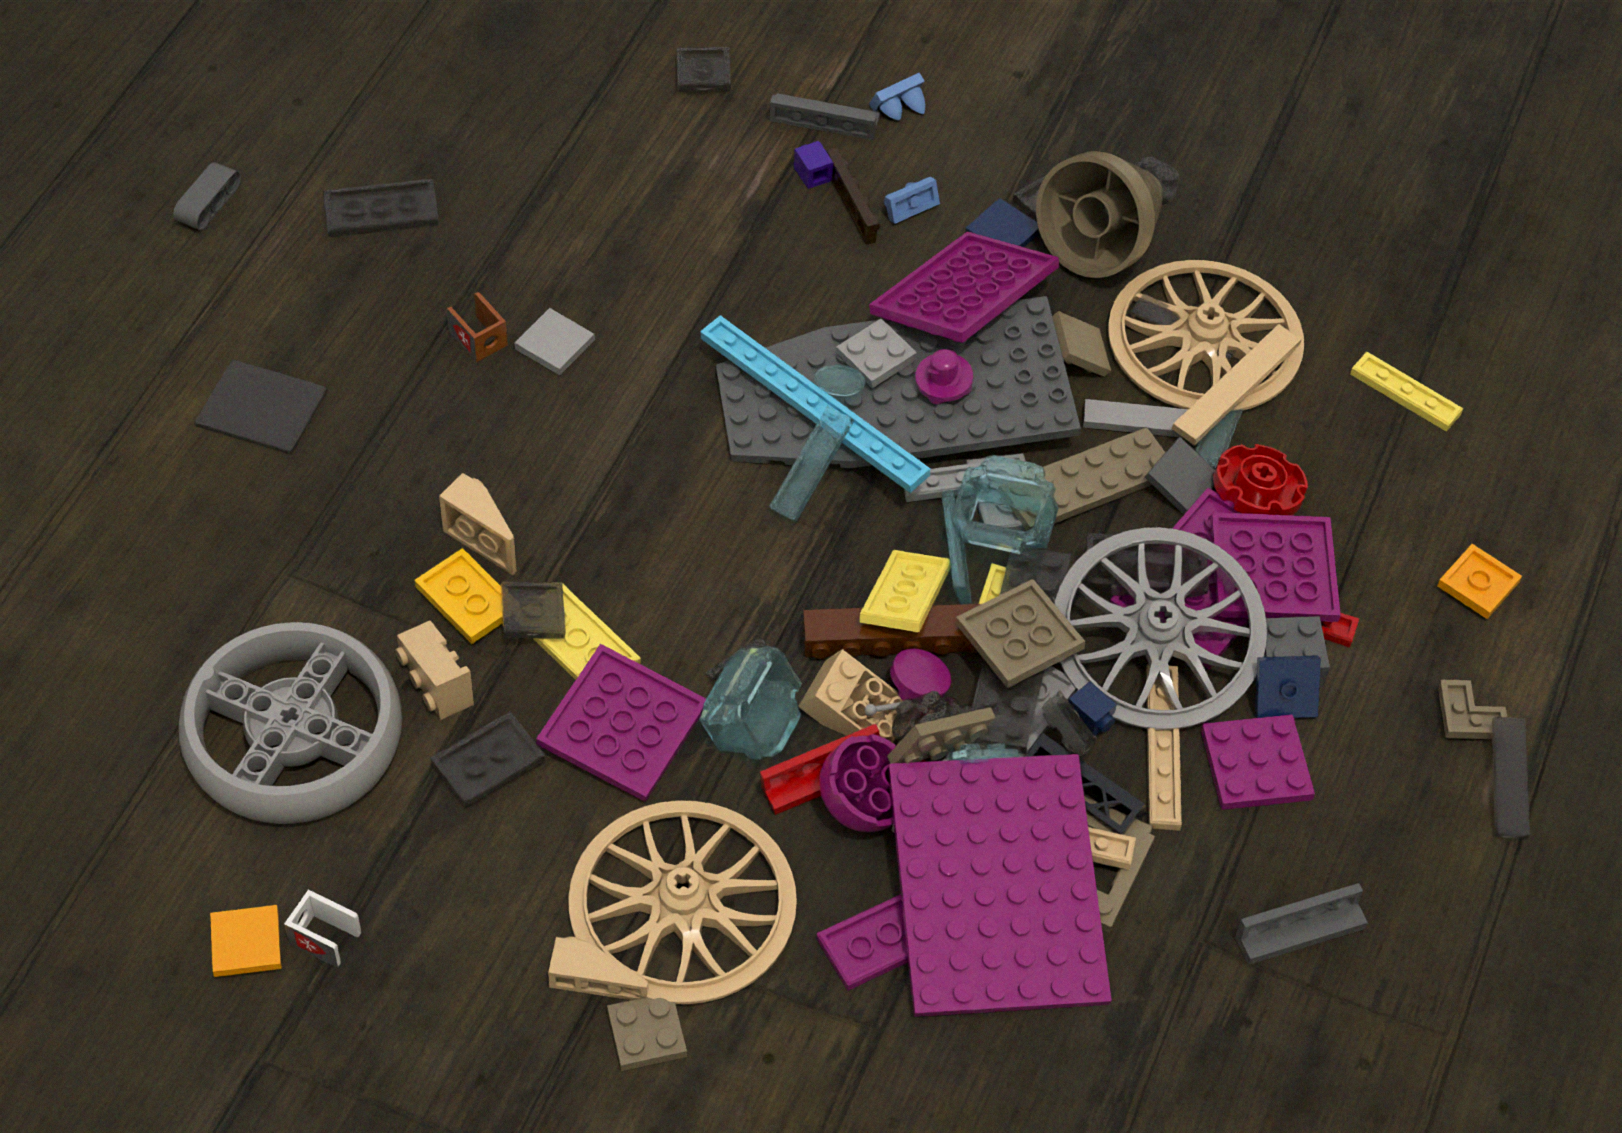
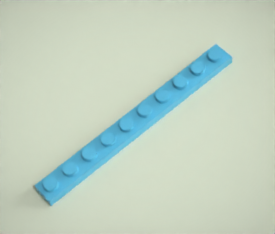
[700,315,930,493]

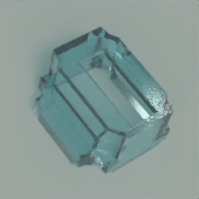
[951,455,1059,554]
[699,646,802,759]

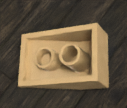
[439,473,517,575]

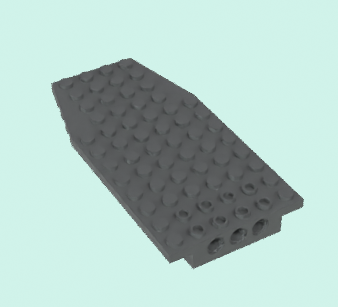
[716,296,1081,468]

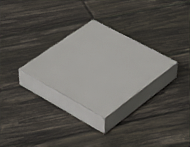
[515,308,595,375]

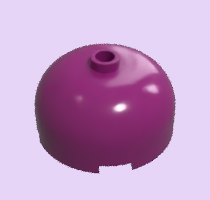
[819,734,896,832]

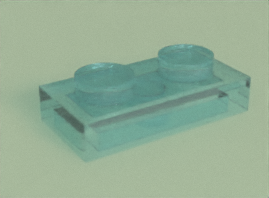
[948,743,1019,764]

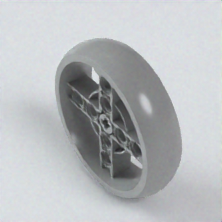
[179,622,402,824]

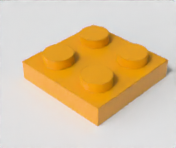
[1437,544,1522,619]

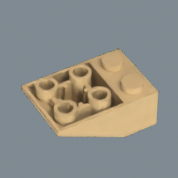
[798,649,911,743]

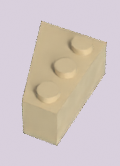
[395,621,474,720]

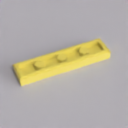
[1350,352,1463,432]

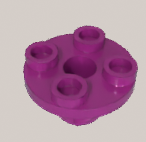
[915,349,973,404]

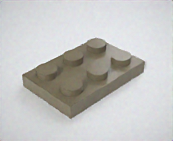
[887,707,996,764]

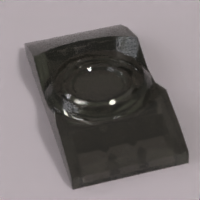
[1086,533,1209,598]

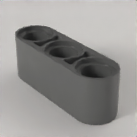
[173,162,241,231]

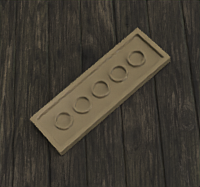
[998,427,1165,534]

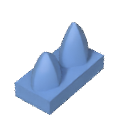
[869,73,925,120]
[884,177,940,224]

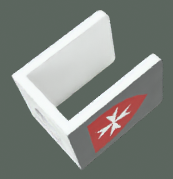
[284,890,361,968]

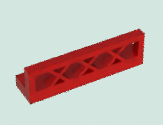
[760,724,880,815]

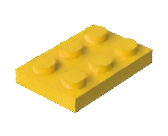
[414,548,520,644]

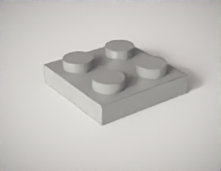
[836,319,917,388]

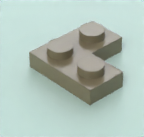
[1438,680,1510,740]

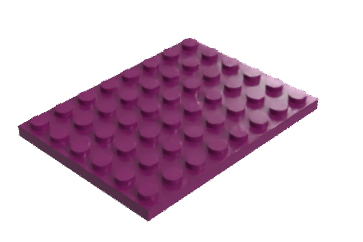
[888,754,1112,1017]

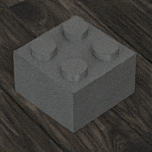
[1264,616,1330,687]

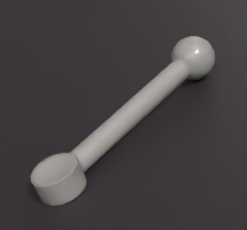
[864,700,919,716]

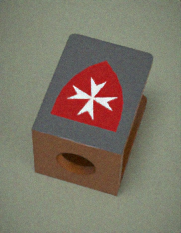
[446,292,508,362]

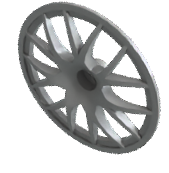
[1055,527,1267,730]

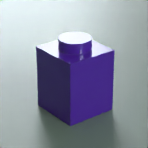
[794,141,833,189]

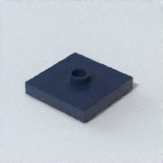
[1255,655,1321,718]

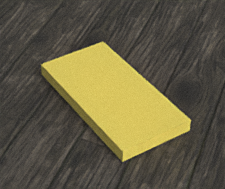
[860,550,951,632]
[514,583,641,680]

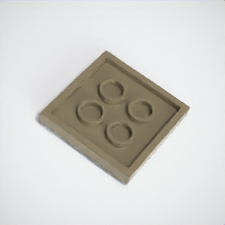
[956,579,1085,688]

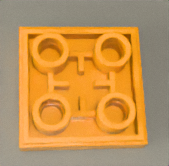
[210,905,282,977]

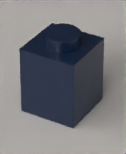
[1065,681,1117,738]

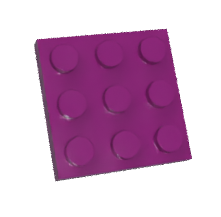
[1201,715,1315,810]

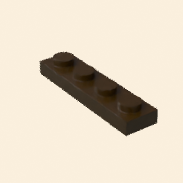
[827,148,880,245]

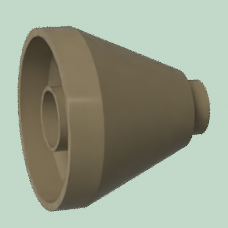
[1036,151,1163,278]

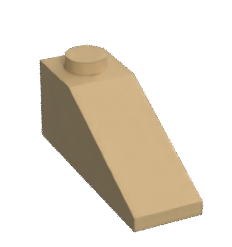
[548,937,648,1000]

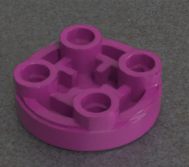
[890,649,951,703]

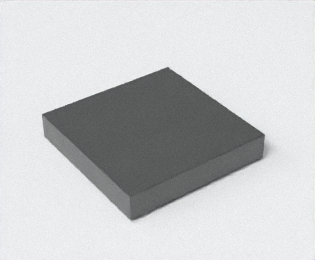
[1144,437,1215,514]

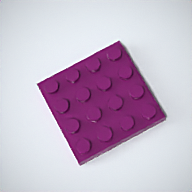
[1210,512,1341,622]
[536,643,708,802]

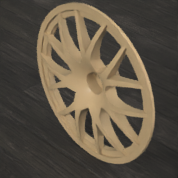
[1108,260,1304,413]
[569,801,797,1004]

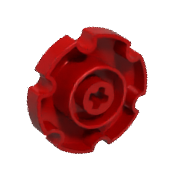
[1213,444,1308,516]

